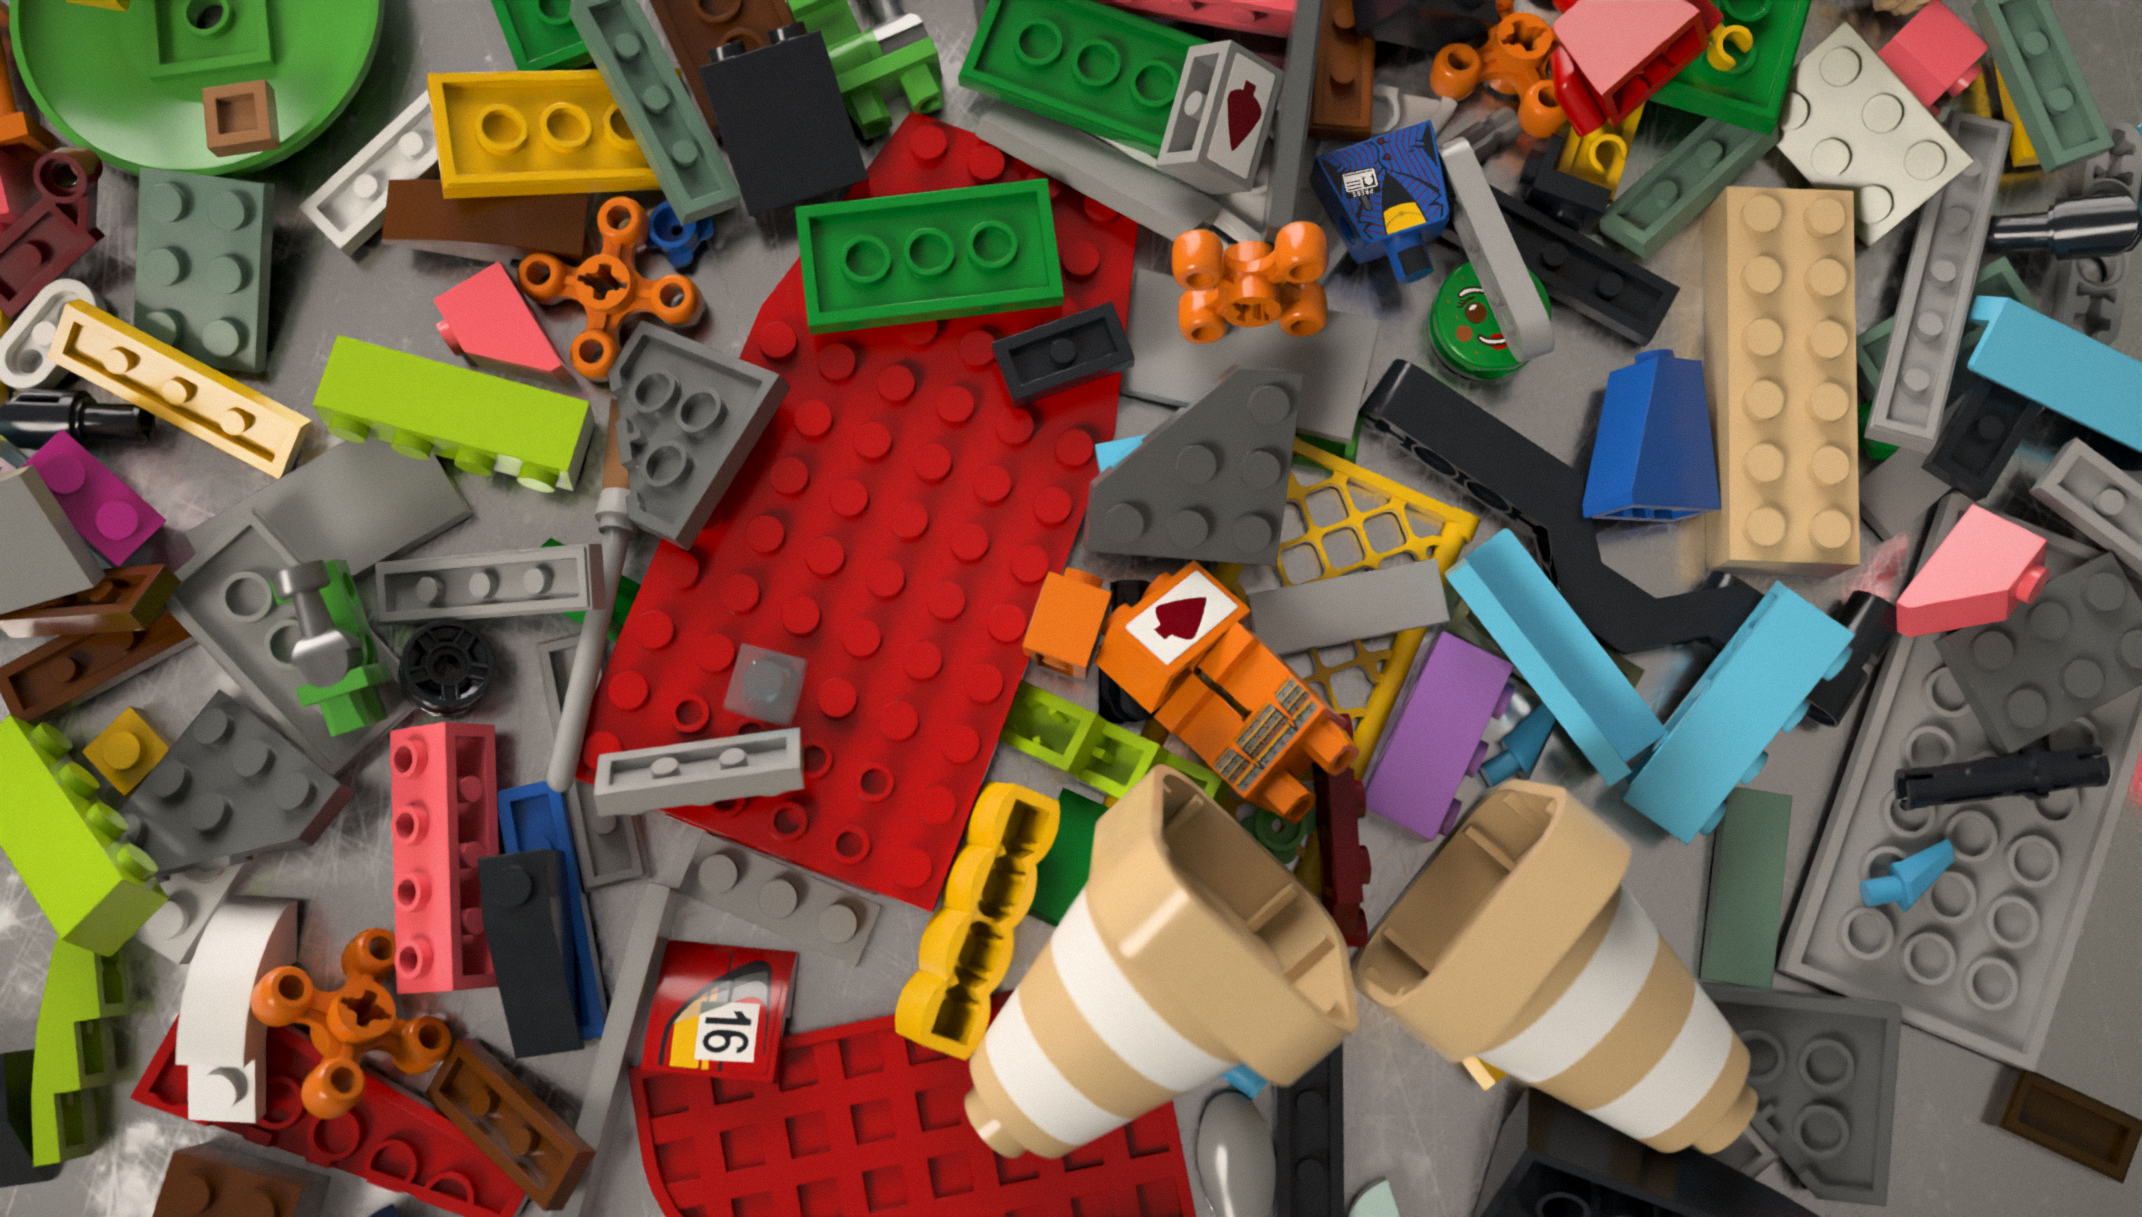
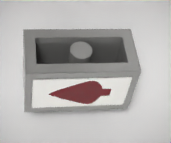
[1156,40,1285,195]

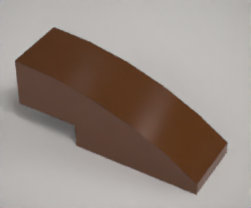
[381,179,588,267]

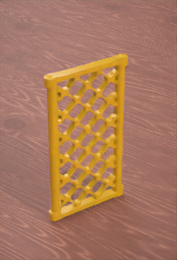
[1102,436,1481,898]

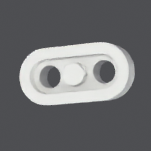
[0,279,107,392]

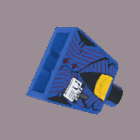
[1309,120,1449,285]

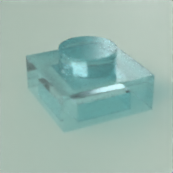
[723,643,809,727]

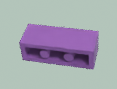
[1364,631,1515,843]

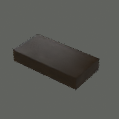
[1989,1065,2142,1184]

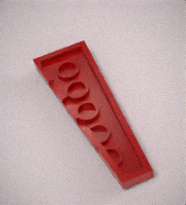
[130,1012,529,1217]

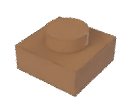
[202,79,281,158]

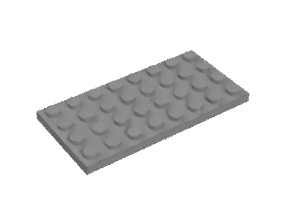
[1775,493,2142,1072]

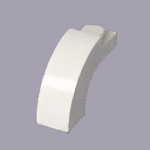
[176,895,297,1123]

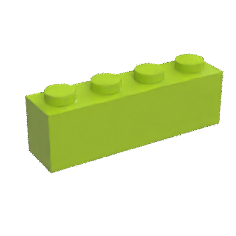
[312,335,595,493]
[0,714,170,958]

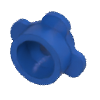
[645,198,715,268]

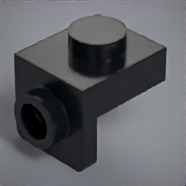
[1517,133,1612,234]

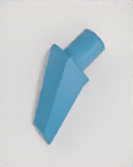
[1479,702,1557,787]
[1860,838,1954,912]

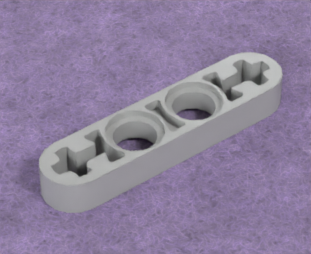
[2051,121,2142,346]
[1437,136,1554,363]

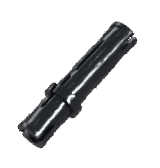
[1894,744,2110,811]

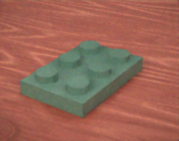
[134,167,275,373]

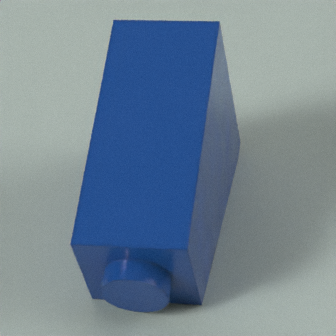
[1582,349,1721,522]

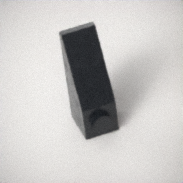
[477,849,585,1059]

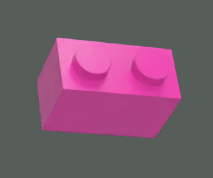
[20,429,167,568]

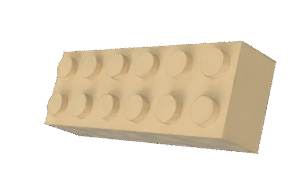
[1704,186,1860,577]

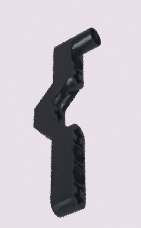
[1359,359,1898,728]

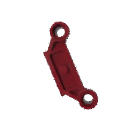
[0,147,105,318]
[1312,713,1371,948]

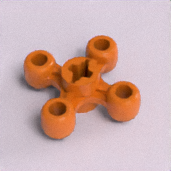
[1429,0,1567,139]
[517,196,704,382]
[1171,221,1329,344]
[250,927,452,1119]

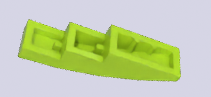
[999,680,1231,807]
[31,936,131,1167]

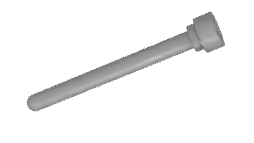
[547,487,642,792]

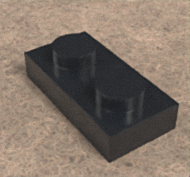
[991,301,1135,408]
[1921,375,2043,502]

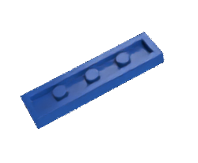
[497,780,608,1040]

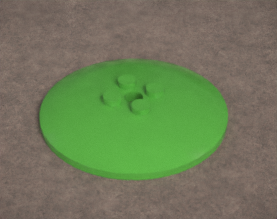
[9,0,385,178]

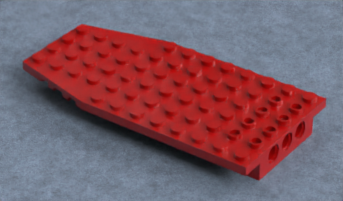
[575,111,1138,914]

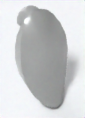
[1197,1089,1276,1217]

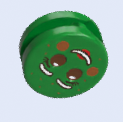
[1428,261,1551,381]

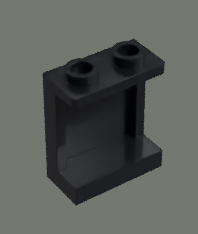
[698,20,869,217]

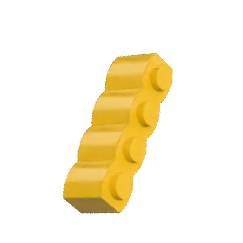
[895,781,1060,1060]

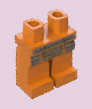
[1153,621,1359,824]

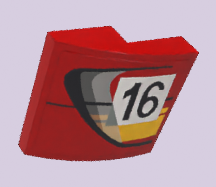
[640,940,798,1084]

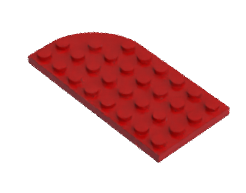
[627,989,1196,1217]

